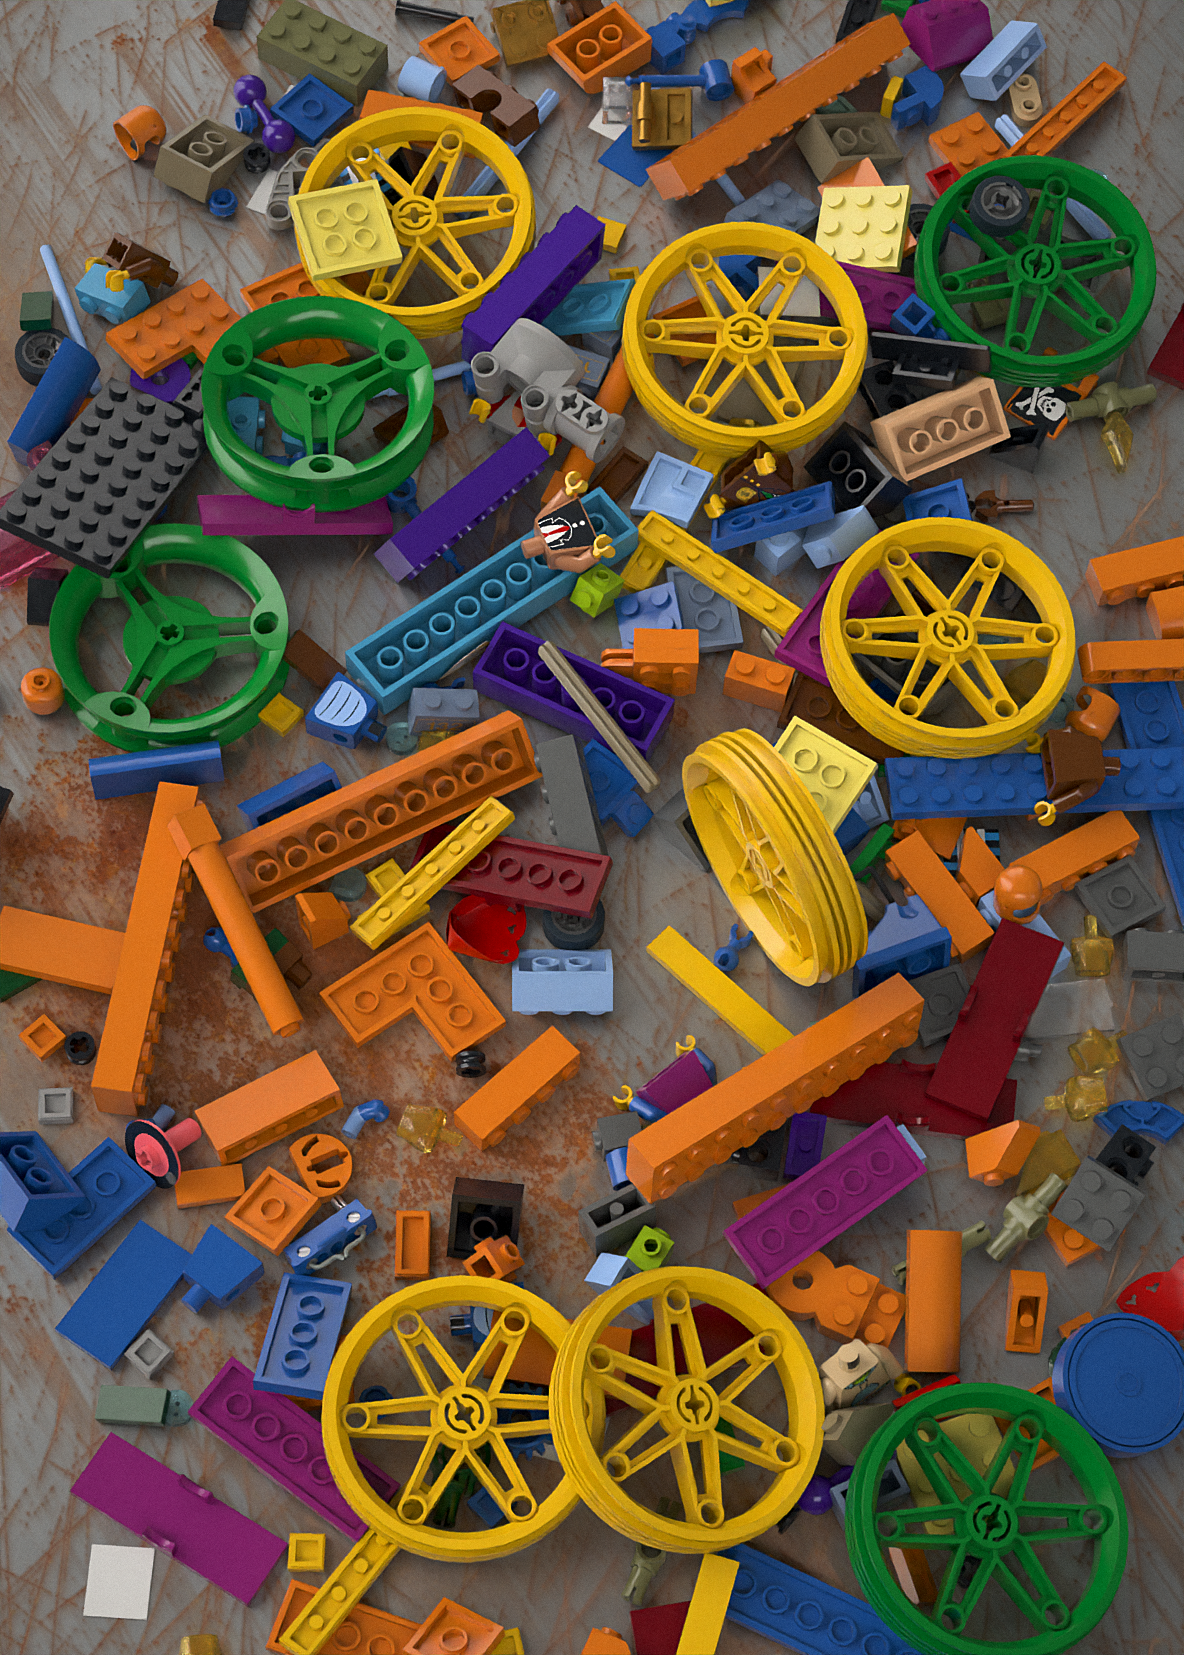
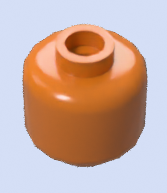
[21,667,65,715]

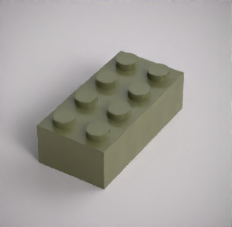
[256,0,388,108]

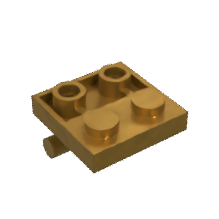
[490,0,559,68]
[632,82,693,151]

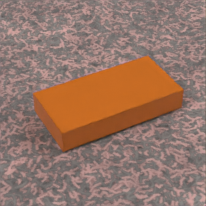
[175,1163,245,1209]
[395,1210,431,1280]

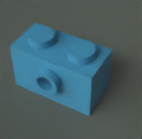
[74,263,151,324]
[228,397,266,455]

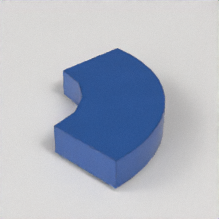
[682,0,751,32]
[1093,1100,1184,1145]

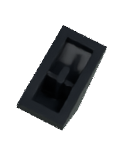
[989,423,1050,474]
[27,567,68,626]

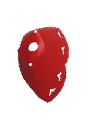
[446,895,526,964]
[1115,1256,1184,1342]

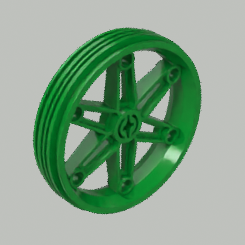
[914,155,1157,388]
[844,1382,1129,1655]

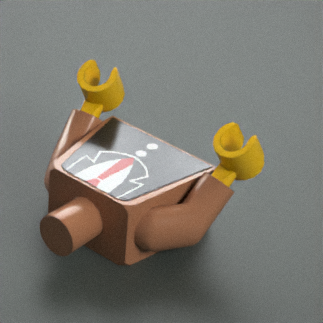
[521,471,616,573]

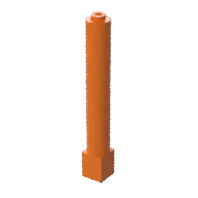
[541,333,656,510]
[167,803,304,1038]

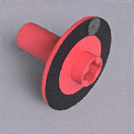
[125,1118,201,1189]

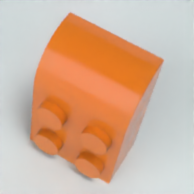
[547,1,652,94]

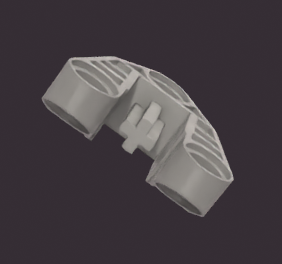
[266,147,344,230]

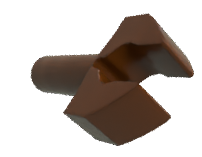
[975,490,1034,523]

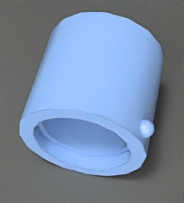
[397,56,447,103]

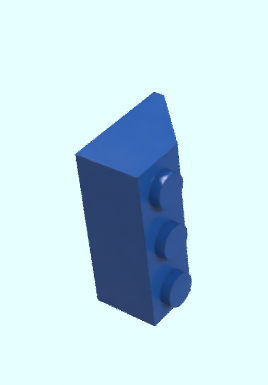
[236,761,342,832]
[0,1131,86,1232]

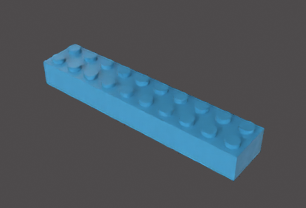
[345,487,639,715]

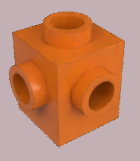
[462,1235,525,1283]

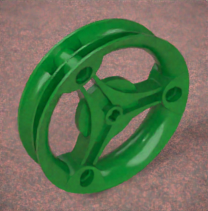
[201,296,434,513]
[49,524,290,753]

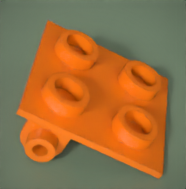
[892,817,968,860]

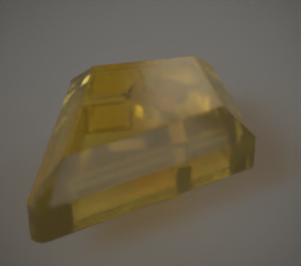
[1101,412,1134,474]

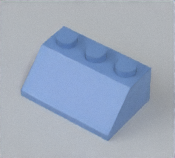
[512,949,613,1015]

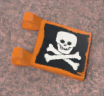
[1003,347,1099,441]

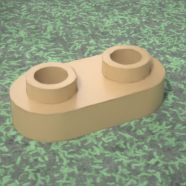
[1007,73,1043,127]

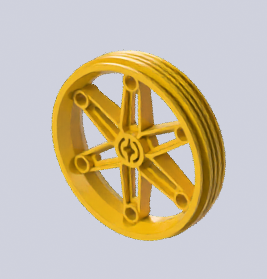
[294,107,536,339]
[622,222,868,459]
[820,517,1076,759]
[682,728,868,986]
[548,1266,825,1554]
[321,1275,606,1563]

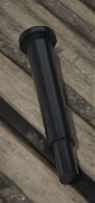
[395,0,474,23]

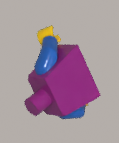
[613,1035,718,1123]

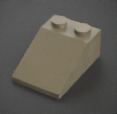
[795,112,904,184]
[153,114,255,203]
[716,336,806,427]

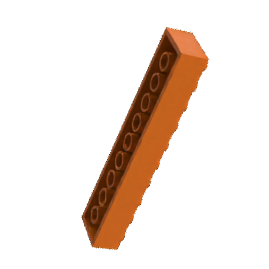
[646,13,911,201]
[219,710,543,914]
[91,781,205,1117]
[626,972,925,1204]

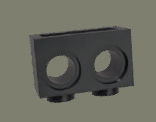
[857,360,918,420]
[732,1118,787,1182]
[1096,1124,1156,1186]

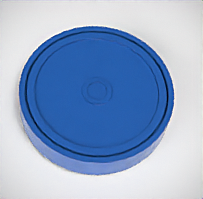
[1052,1313,1184,1458]

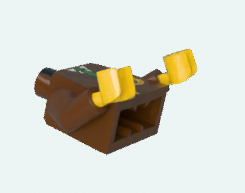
[85,232,179,292]
[703,440,795,519]
[1025,726,1121,826]

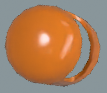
[113,105,167,161]
[1065,686,1121,743]
[993,865,1042,925]

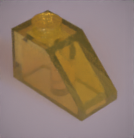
[1014,1129,1081,1198]

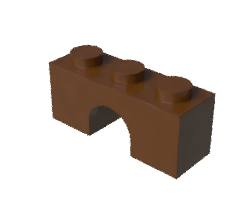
[452,65,541,147]

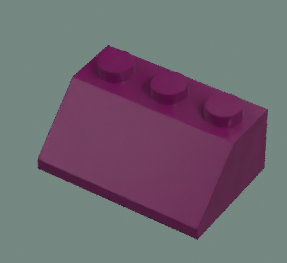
[901,0,993,72]

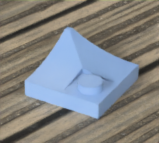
[630,451,714,529]

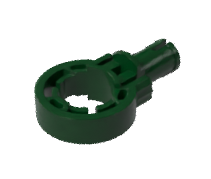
[430,1442,491,1528]

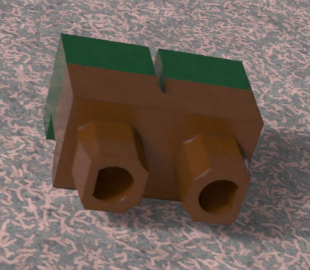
[230,927,312,1003]

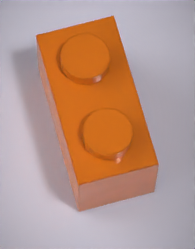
[722,650,795,713]

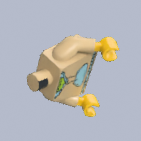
[819,1339,921,1417]

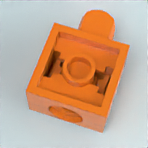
[601,628,699,696]

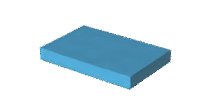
[540,279,636,336]

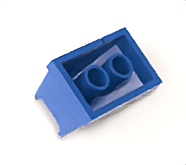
[852,895,952,999]

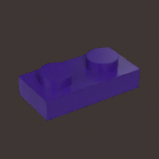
[783,1112,827,1180]

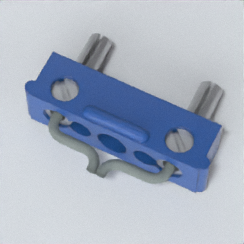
[283,1195,377,1276]

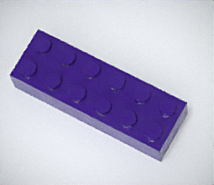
[461,205,605,365]
[374,427,550,583]
[473,621,675,763]

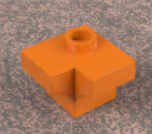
[731,47,777,104]

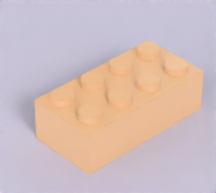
[870,376,1011,481]

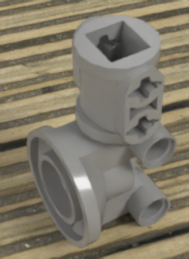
[471,318,625,463]

